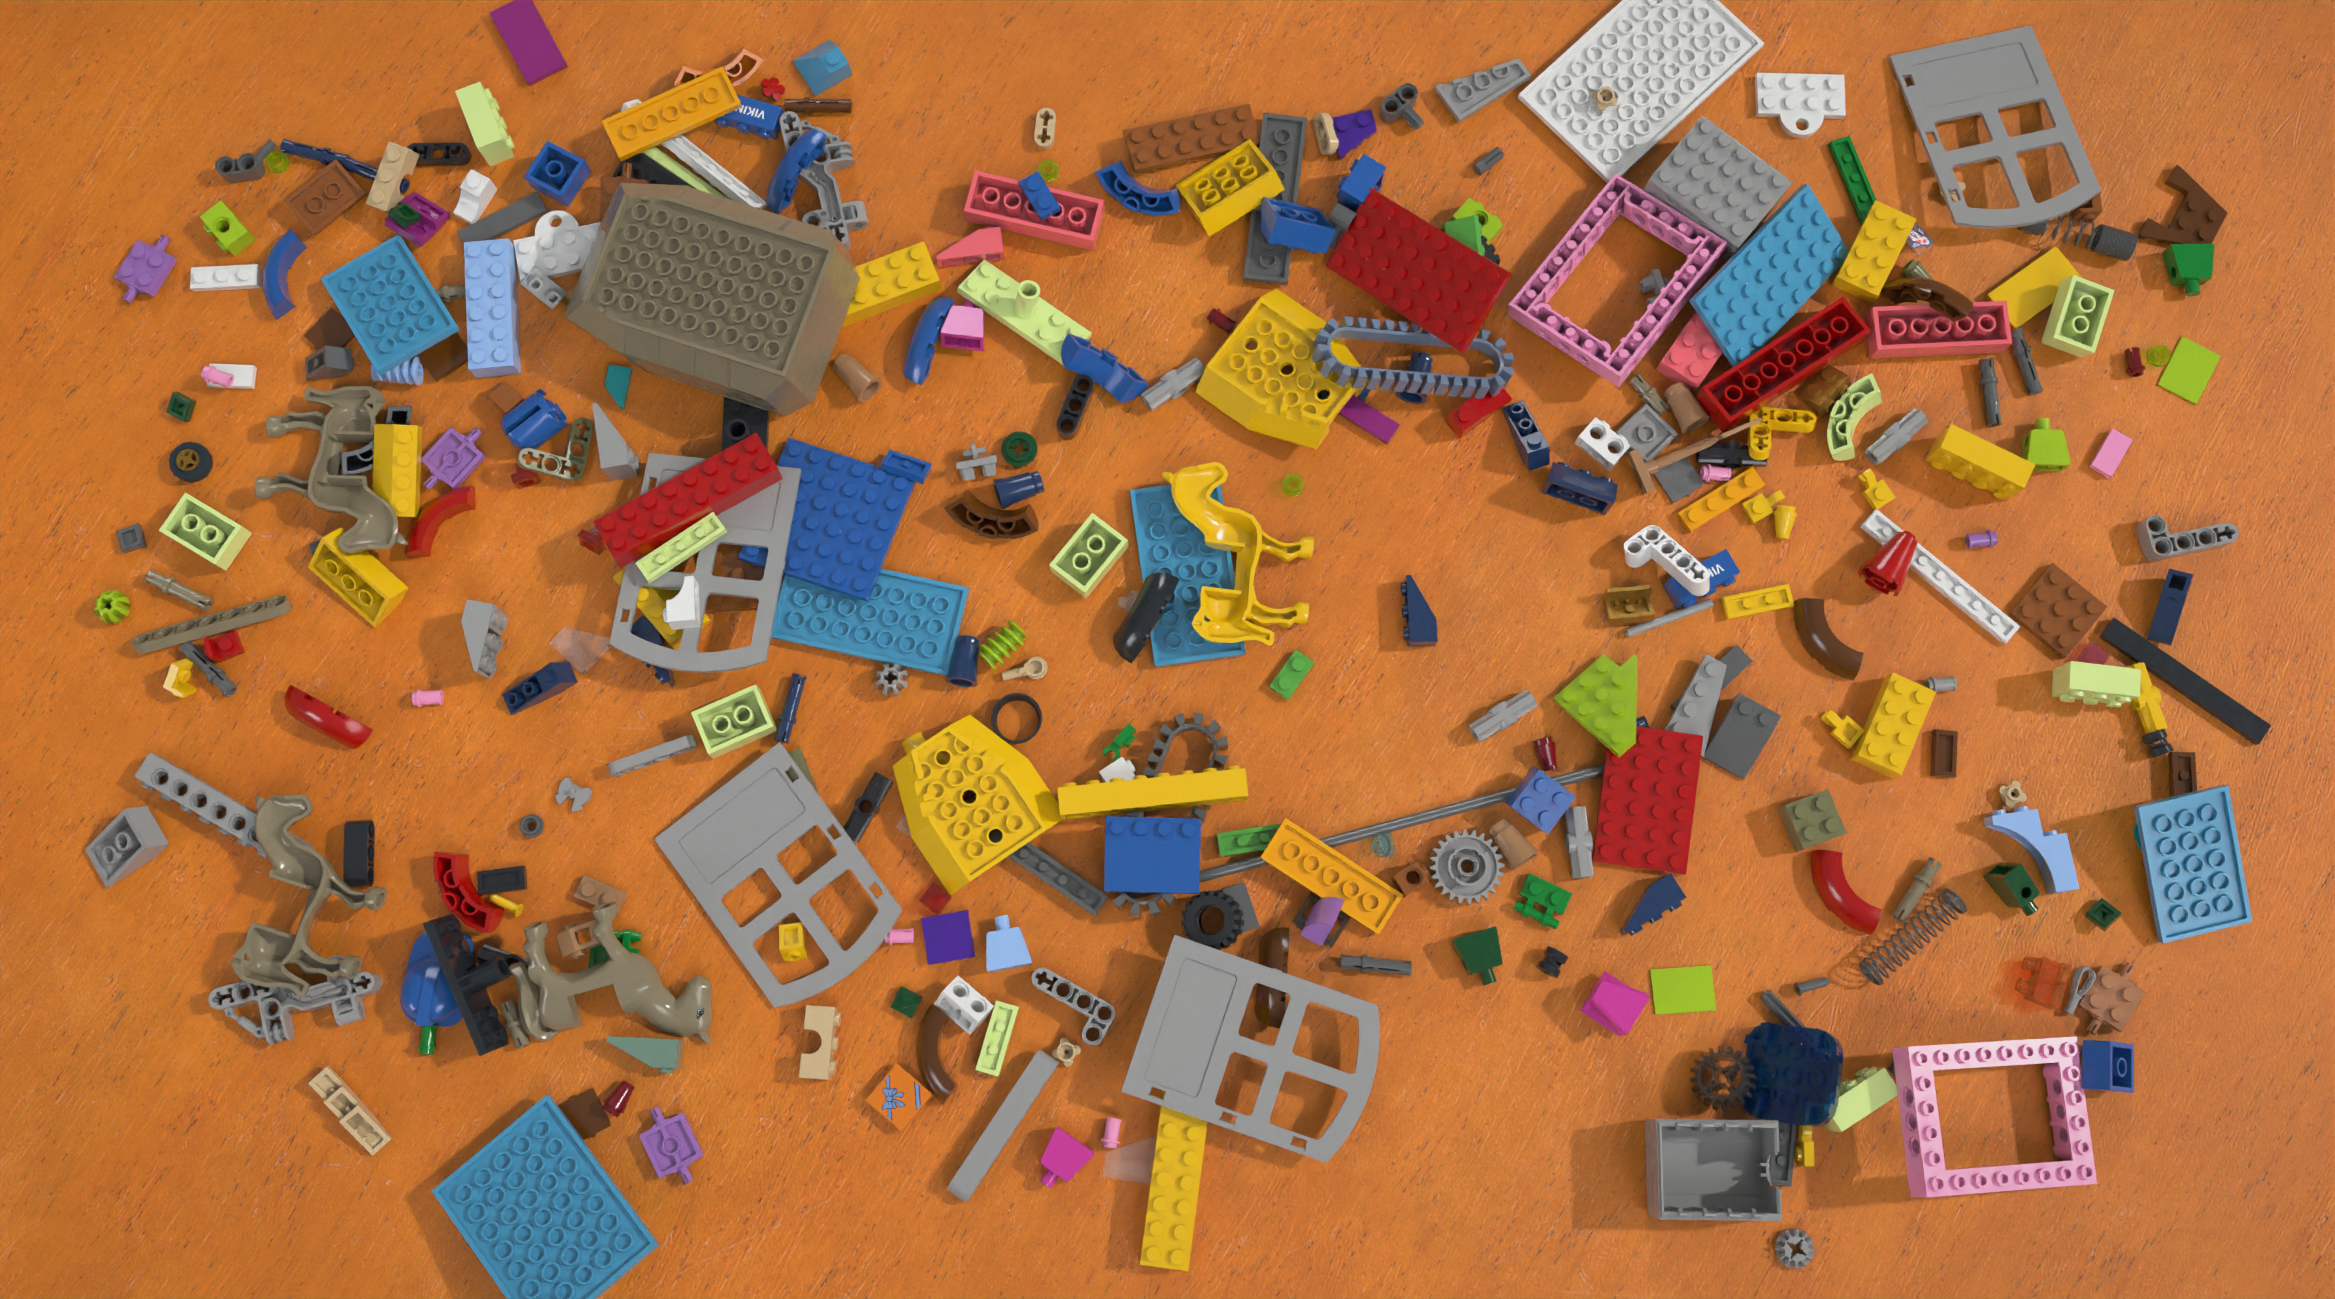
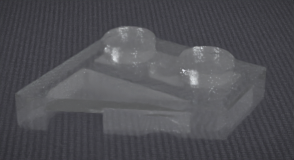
[549,626,611,675]
[1102,1137,1157,1184]

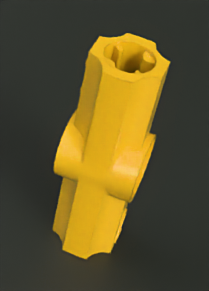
[2126,662,2168,734]

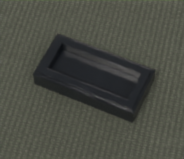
[477,866,528,895]

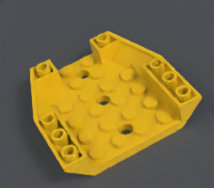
[1195,289,1367,450]
[893,715,1062,896]

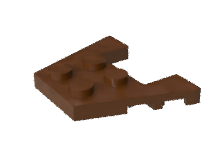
[2137,165,2228,244]

